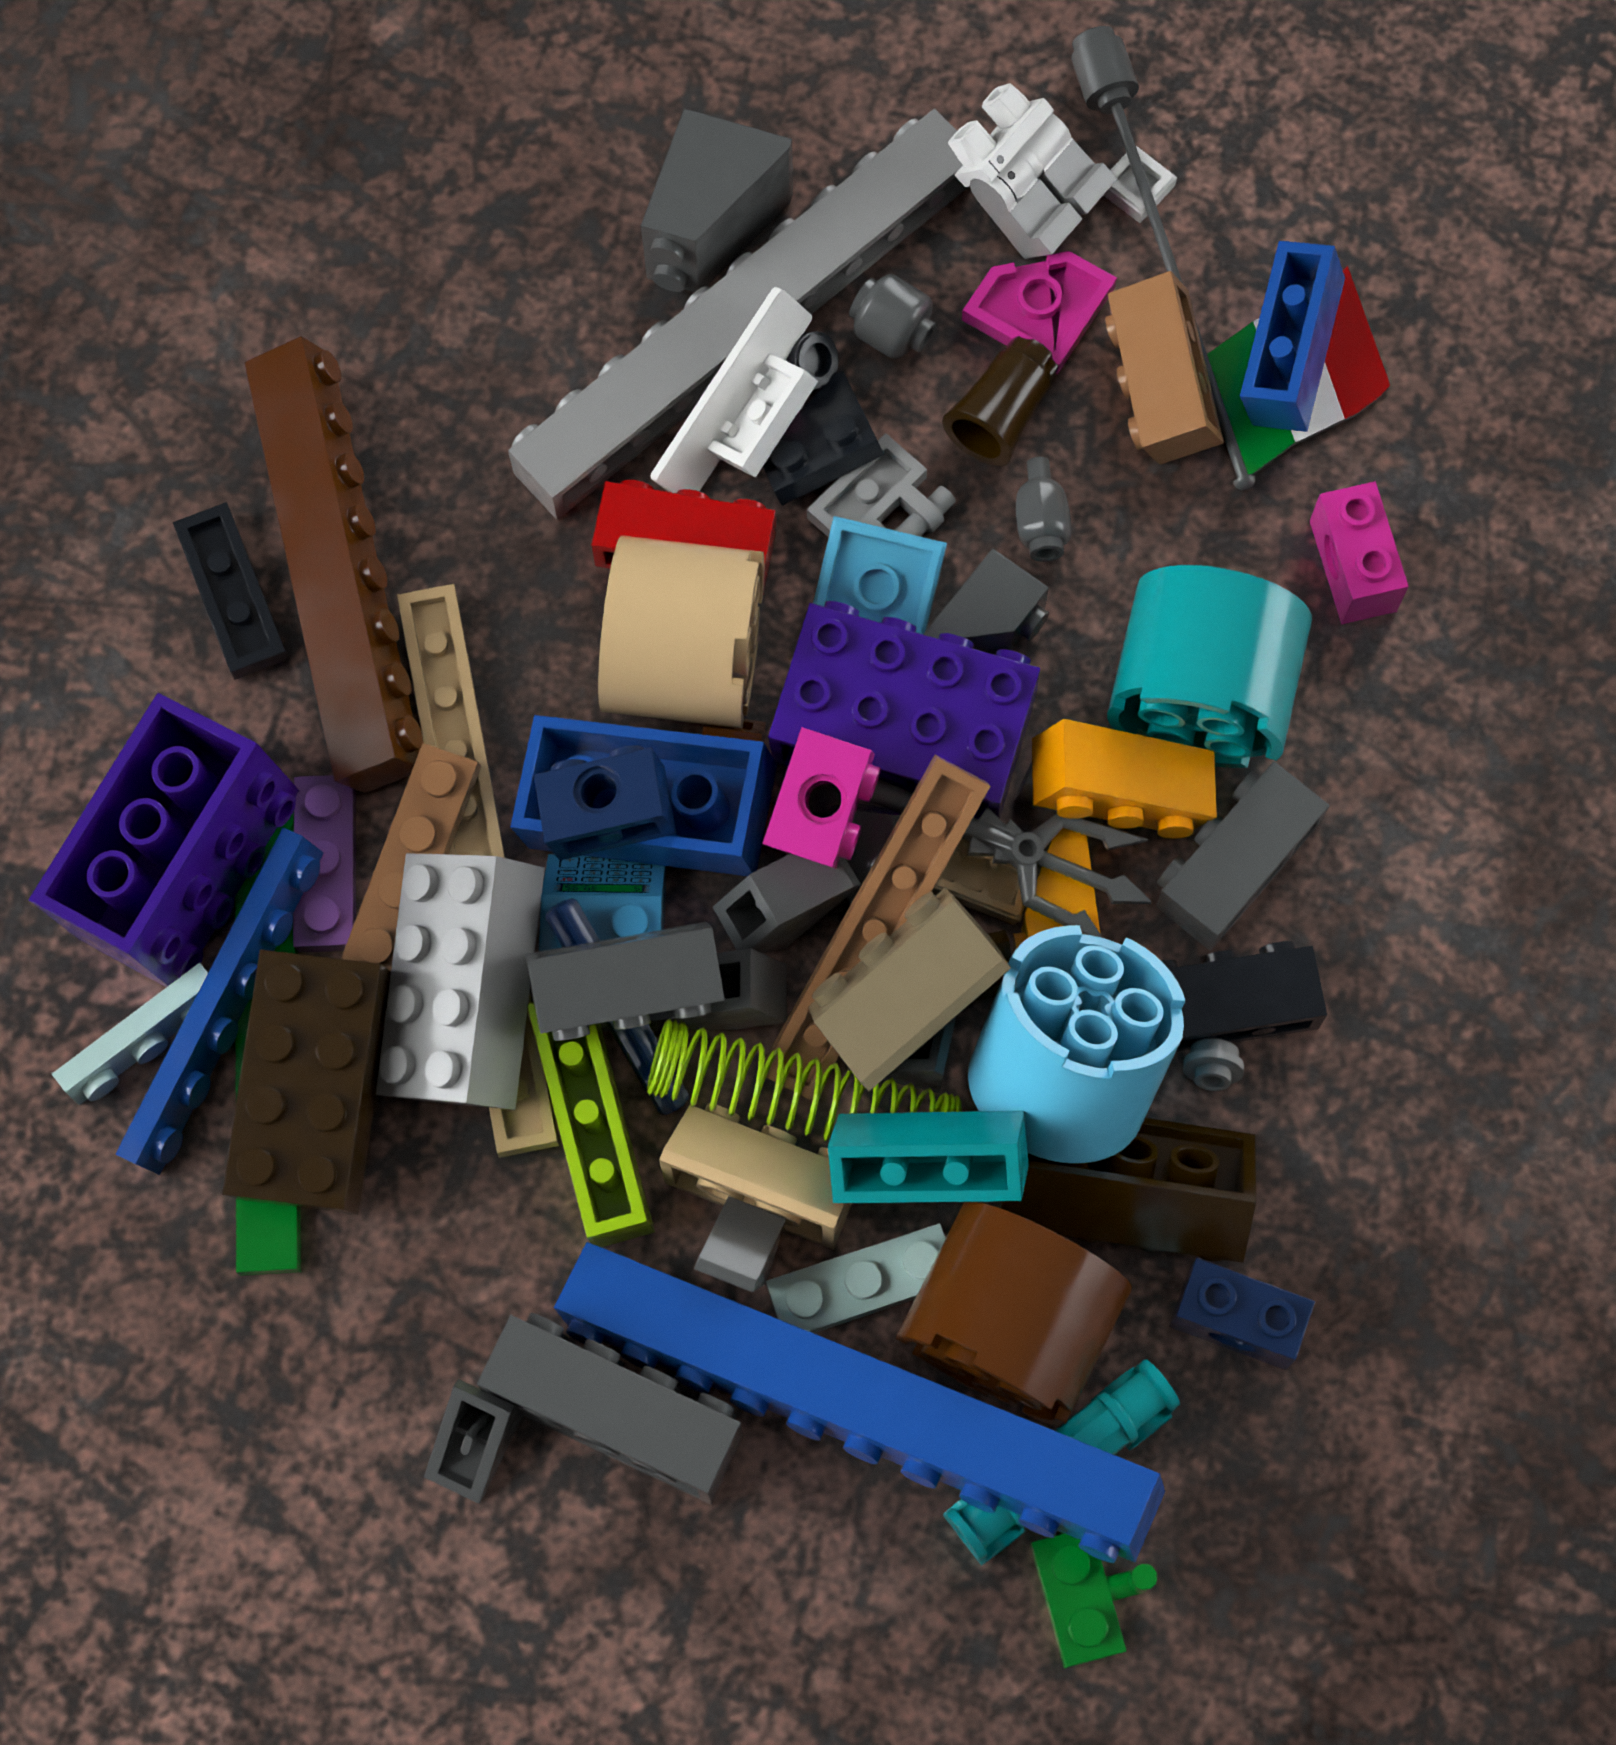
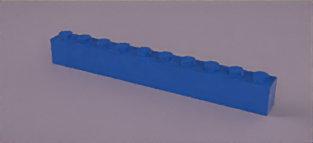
[553,1242,1165,1563]

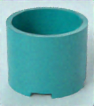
[1107,565,1312,768]

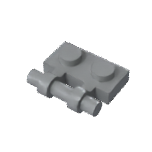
[807,433,956,538]

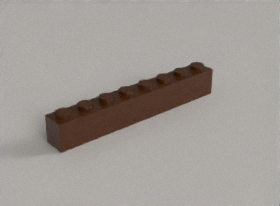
[244,336,424,793]

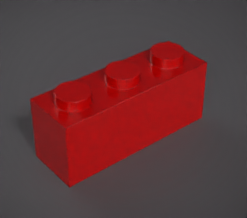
[591,480,776,595]

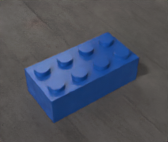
[510,715,777,876]

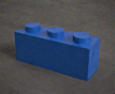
[1240,241,1345,432]

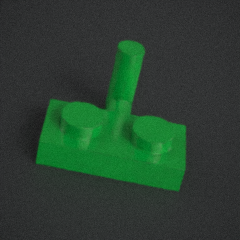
[1030,1534,1157,1669]

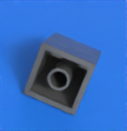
[641,108,793,292]

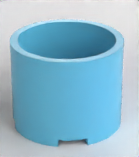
[968,925,1185,1163]

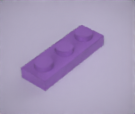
[293,775,356,953]

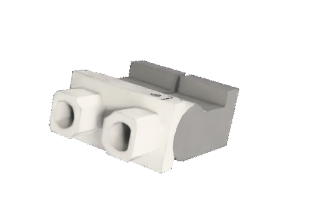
[948,83,1117,259]

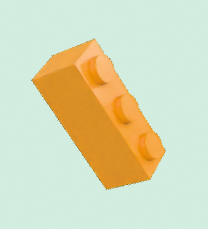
[1032,719,1217,839]

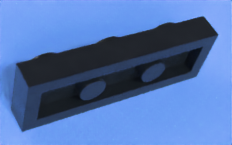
[173,502,289,680]

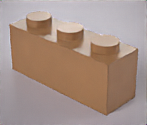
[1105,270,1224,465]

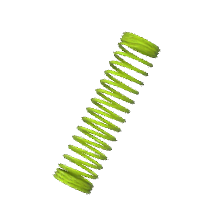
[647,1018,962,1141]

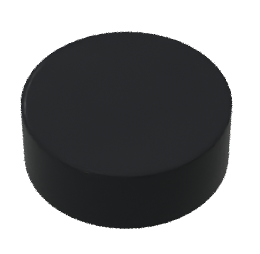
[785,331,839,389]

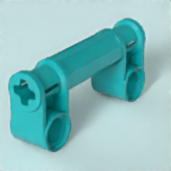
[943,1359,1180,1566]

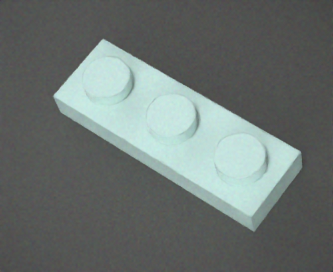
[52,963,208,1105]
[766,1223,945,1333]

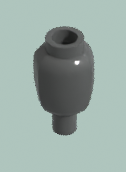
[1016,457,1072,562]

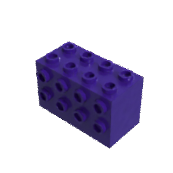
[768,601,1040,819]
[28,692,300,987]

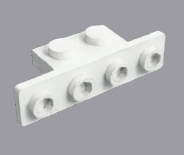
[651,287,818,493]

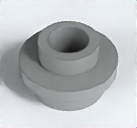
[1183,1039,1244,1091]

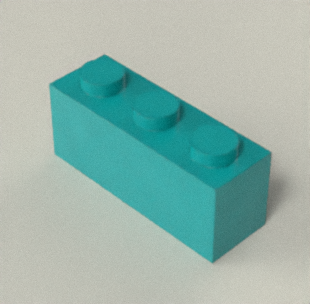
[828,1111,1029,1203]

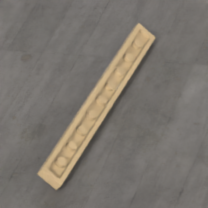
[397,584,559,1158]

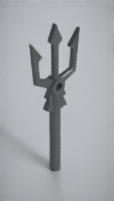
[831,779,1152,938]

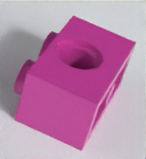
[1310,481,1409,625]
[762,727,881,869]

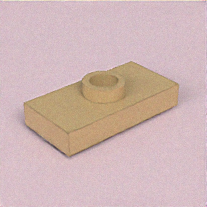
[932,838,1025,925]

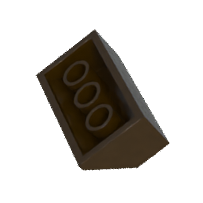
[1001,1118,1257,1263]

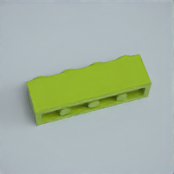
[528,1002,655,1248]

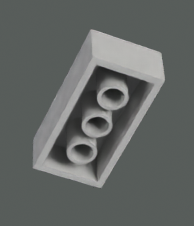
[376,853,545,1110]

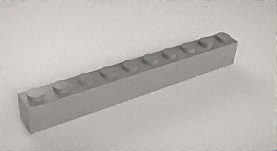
[508,108,968,520]

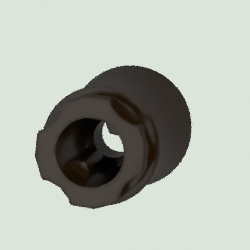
[942,336,1058,466]

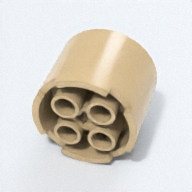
[598,535,764,729]

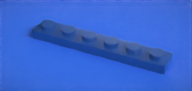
[115,828,324,1175]

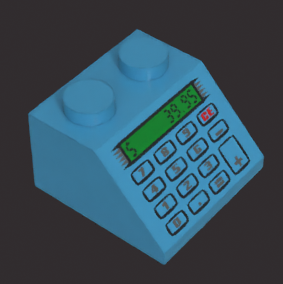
[539,854,666,951]

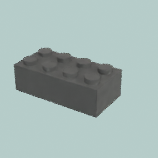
[477,1313,744,1505]

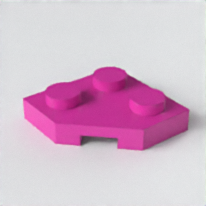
[962,251,1117,375]

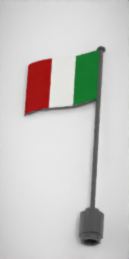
[1071,26,1390,491]

